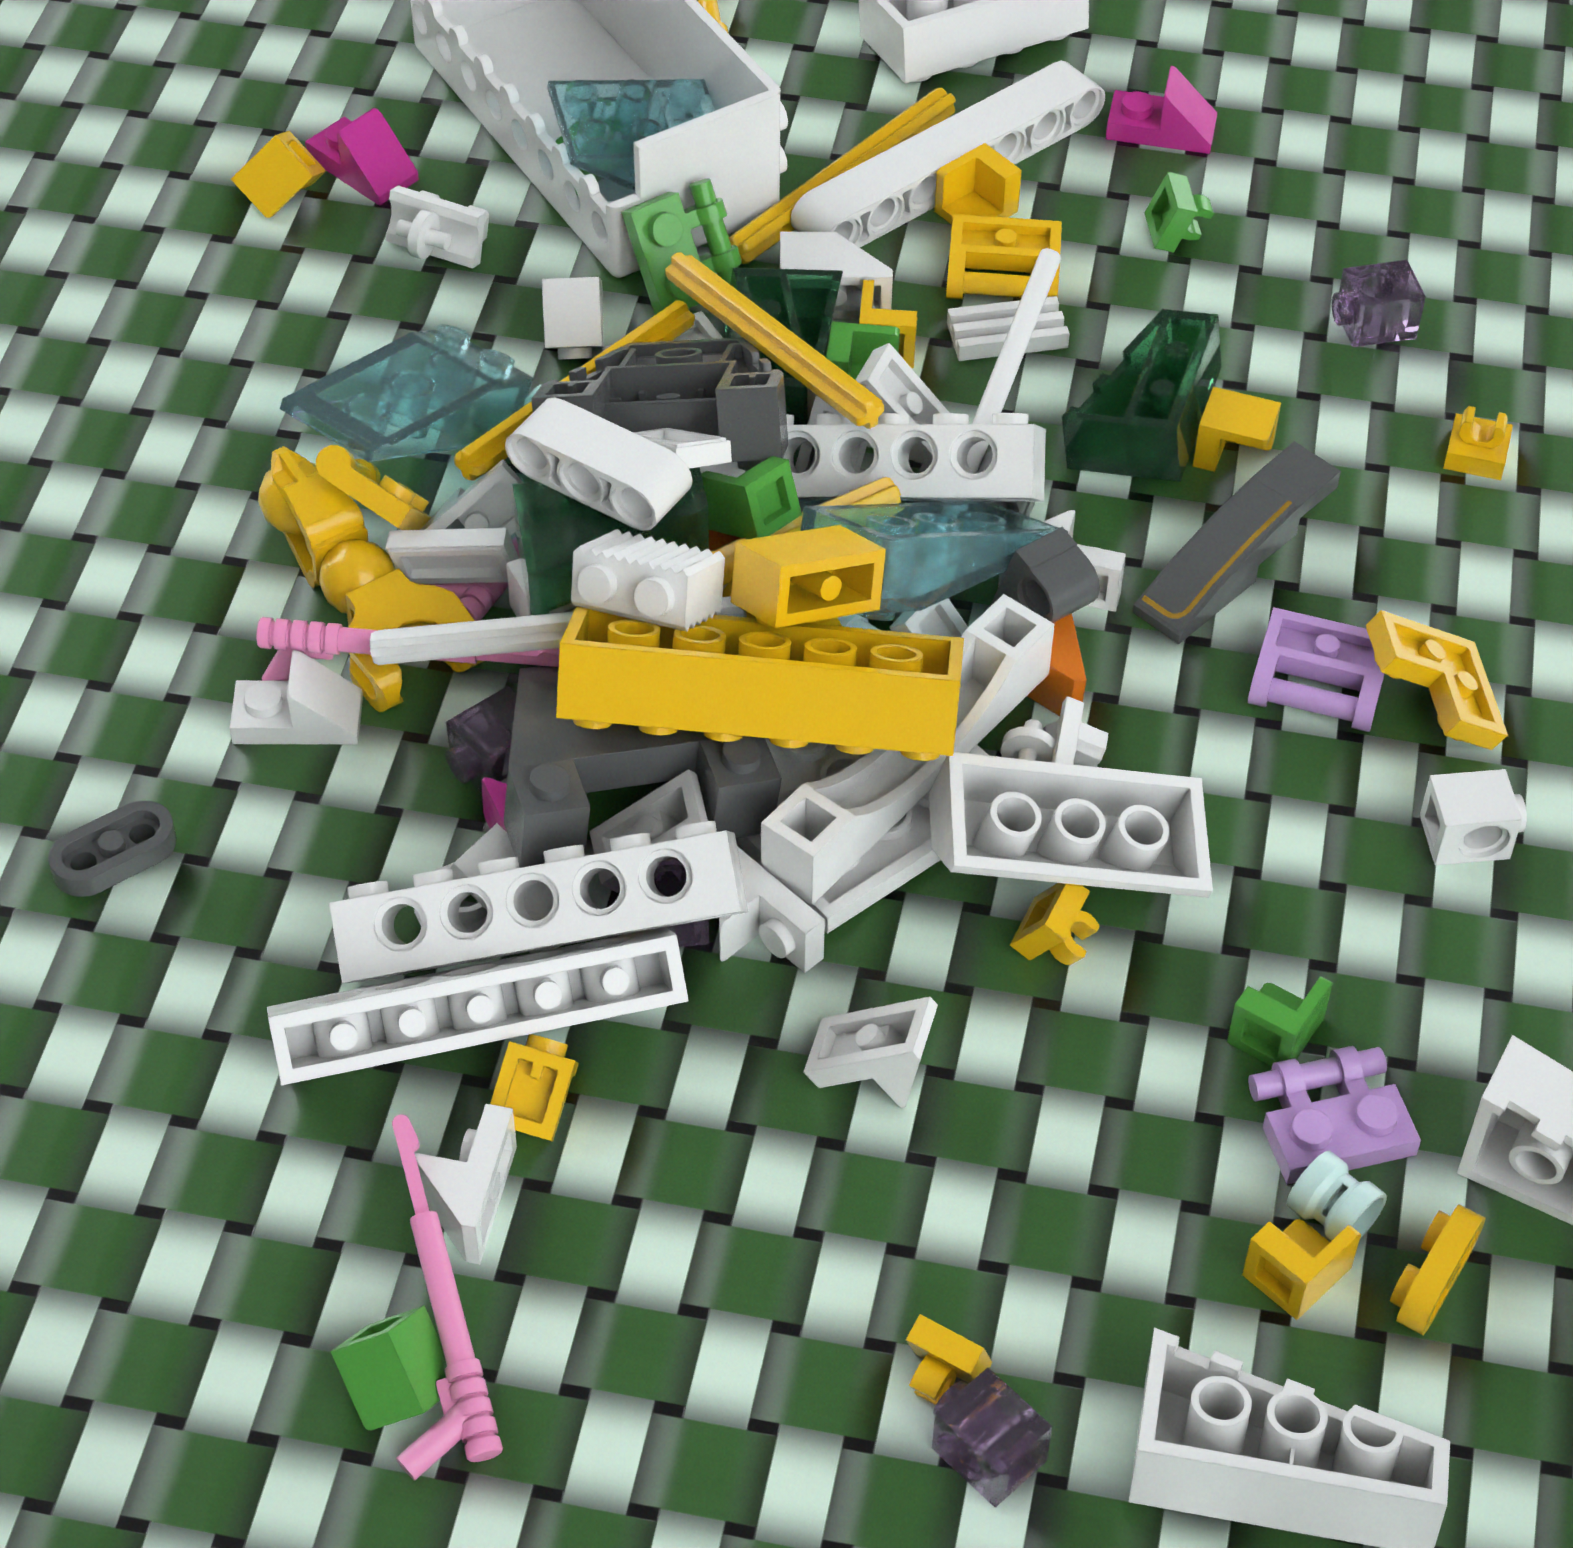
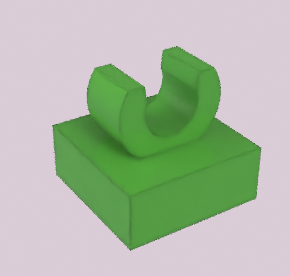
[1144,172,1214,253]

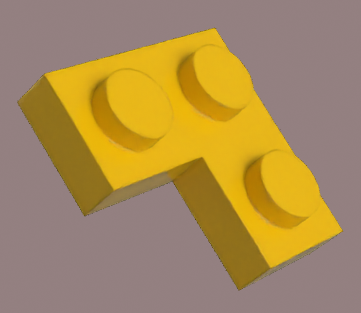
[1365,610,1508,750]

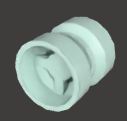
[1286,1151,1387,1241]

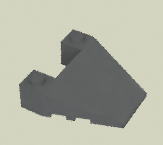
[531,337,788,470]
[504,666,782,868]

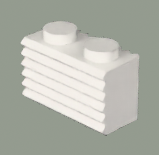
[571,529,725,632]

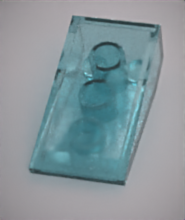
[280,324,534,462]
[800,501,1068,621]

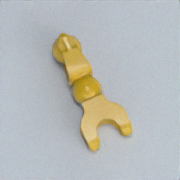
[258,446,484,712]

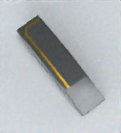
[1133,441,1341,644]

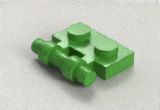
[621,178,743,315]

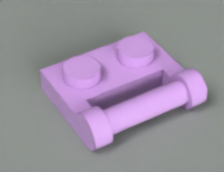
[1247,607,1385,732]

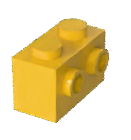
[730,525,886,628]

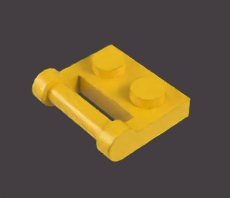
[946,214,1062,299]
[316,445,431,530]

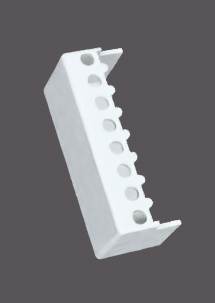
[410,0,788,278]

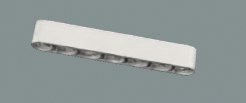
[790,60,1105,248]

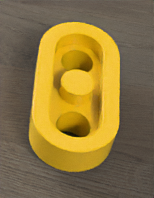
[1390,1204,1486,1335]

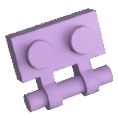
[1248,1046,1421,1184]

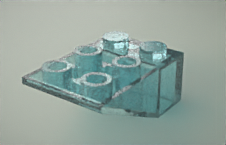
[547,79,715,191]

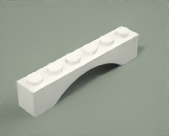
[761,594,1055,905]

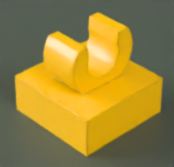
[1443,406,1513,480]
[1010,883,1100,965]
[906,1314,993,1408]

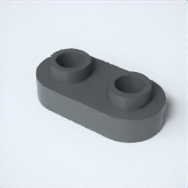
[48,801,177,897]

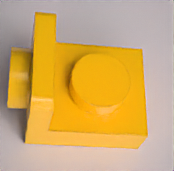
[490,1034,579,1142]

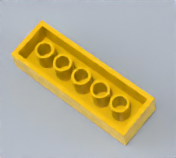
[556,606,964,761]

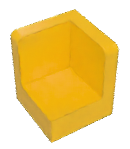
[231,130,326,218]
[934,143,1022,225]
[859,279,917,368]
[1193,386,1281,472]
[1242,1219,1361,1320]

